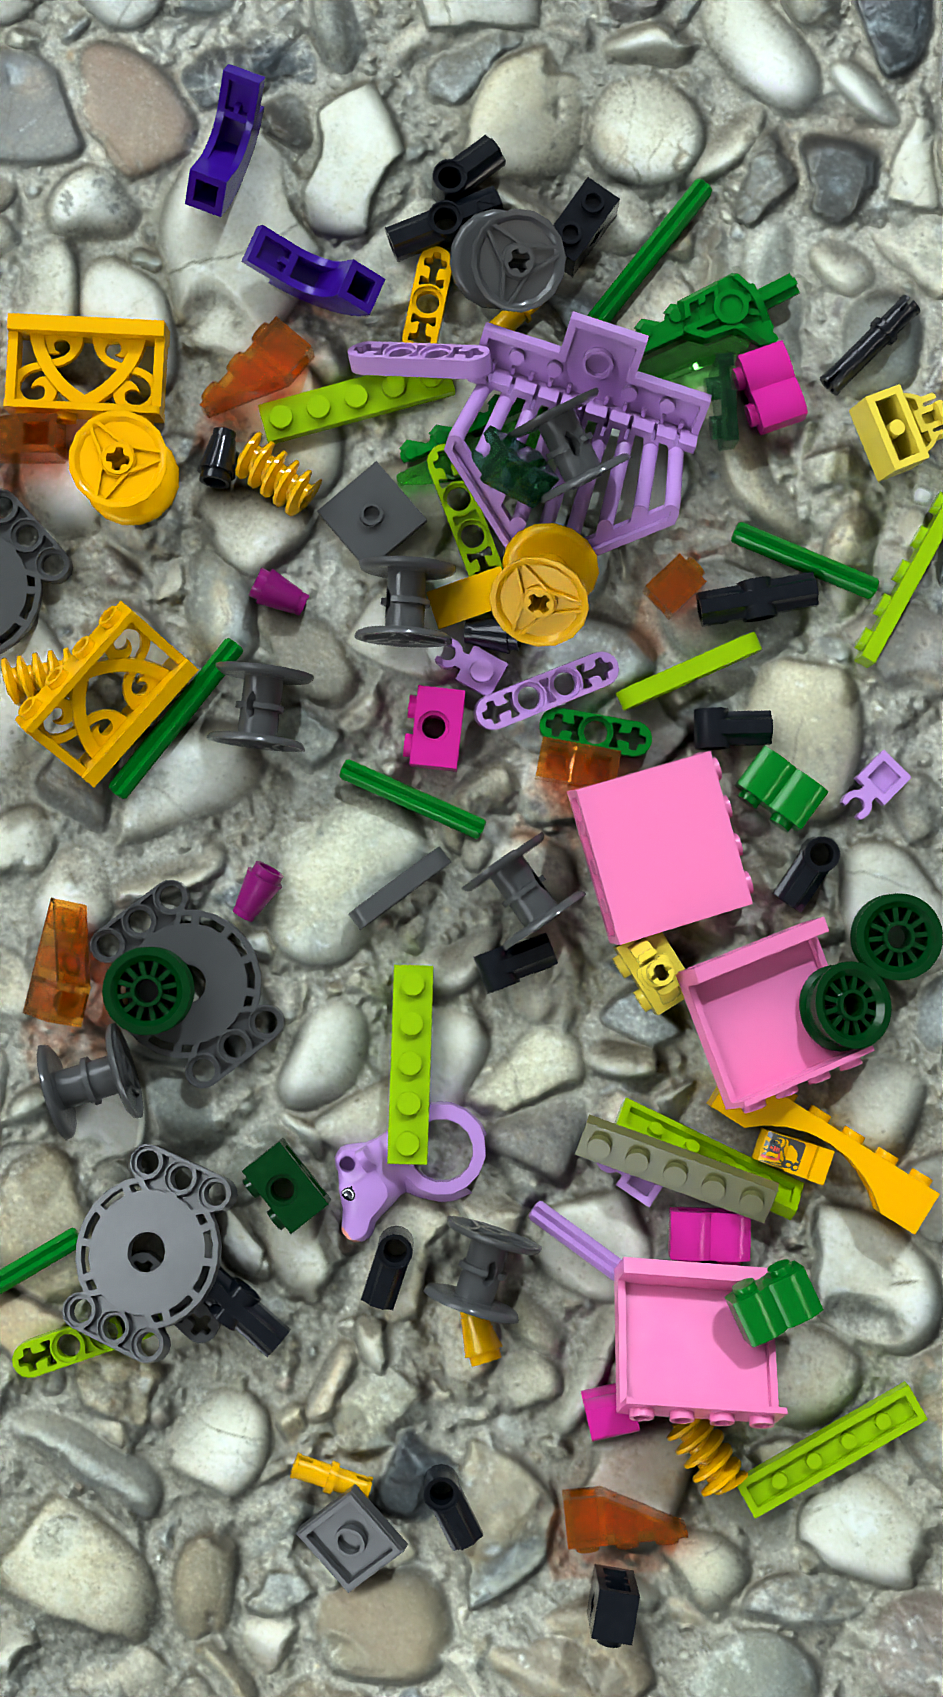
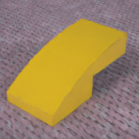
[426,566,502,629]

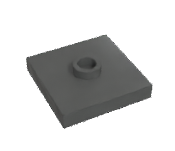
[317,461,427,561]
[296,1484,408,1593]

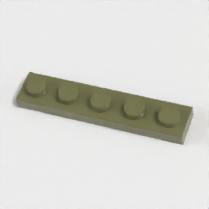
[575,1114,779,1223]

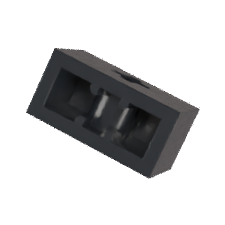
[553,177,620,278]
[587,1564,640,1648]

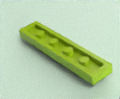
[258,375,455,444]
[854,491,943,668]
[387,965,434,1165]
[615,1097,804,1220]
[737,1381,928,1519]

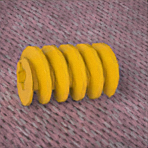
[235,432,322,517]
[1,647,89,706]
[666,1418,748,1497]

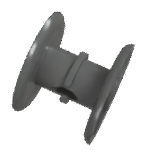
[450,208,566,313]
[507,388,632,504]
[355,556,456,648]
[206,661,314,752]
[461,832,586,951]
[37,1023,144,1141]
[424,1216,542,1324]

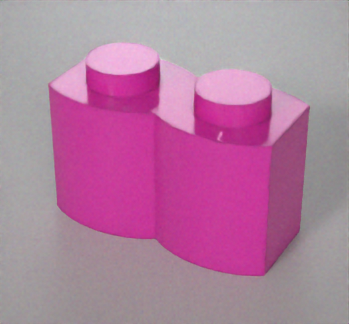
[731,340,808,436]
[668,1207,751,1266]
[581,1383,641,1442]

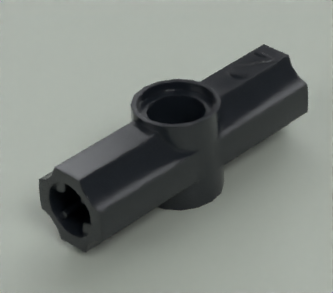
[385,185,504,262]
[696,572,819,627]
[200,1266,291,1357]

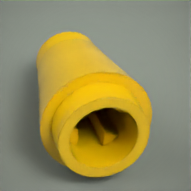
[460,1312,503,1367]

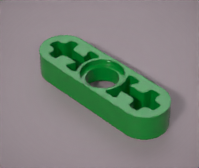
[539,707,652,758]

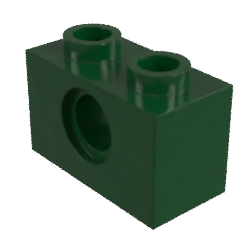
[242,1138,331,1234]

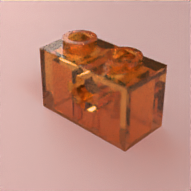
[534,737,621,787]

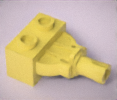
[849,384,943,482]
[612,932,685,1015]

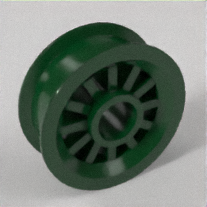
[850,893,943,981]
[102,947,195,1035]
[799,961,892,1052]

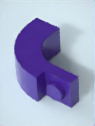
[185,64,265,217]
[241,225,386,316]

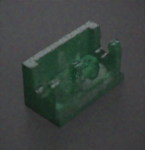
[472,425,559,508]

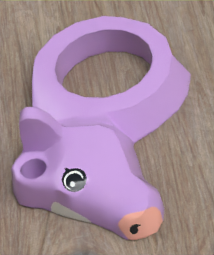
[334,1101,487,1242]

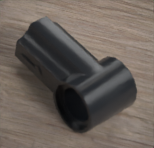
[432,135,506,202]
[694,707,773,750]
[772,837,840,913]
[473,932,558,994]
[361,1226,414,1311]
[423,1464,483,1551]

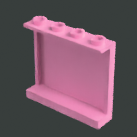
[567,751,754,945]
[676,916,875,1113]
[614,1257,788,1429]

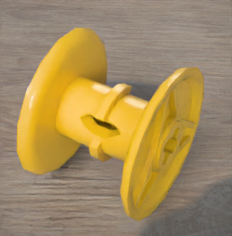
[69,411,179,525]
[489,523,599,647]

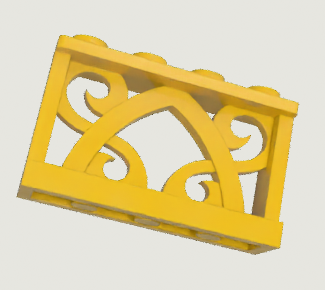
[3,313,170,425]
[15,601,199,788]

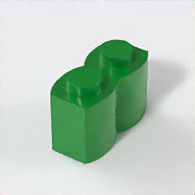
[734,745,829,832]
[724,1259,824,1347]

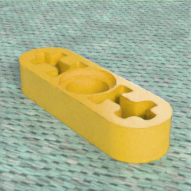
[402,246,452,344]

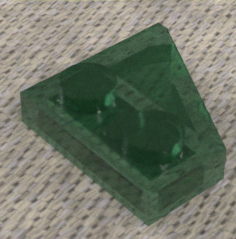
[703,352,739,451]

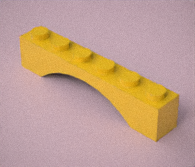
[706,1086,940,1235]

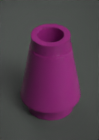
[248,567,309,616]
[232,861,284,922]

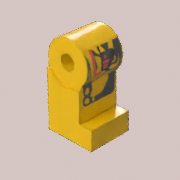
[751,1127,835,1185]

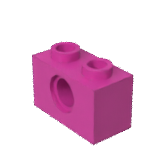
[403,685,466,772]

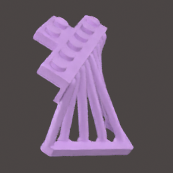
[444,311,712,556]

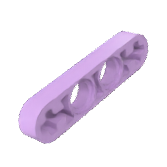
[347,341,492,379]
[473,652,619,730]

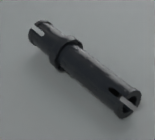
[820,294,921,396]

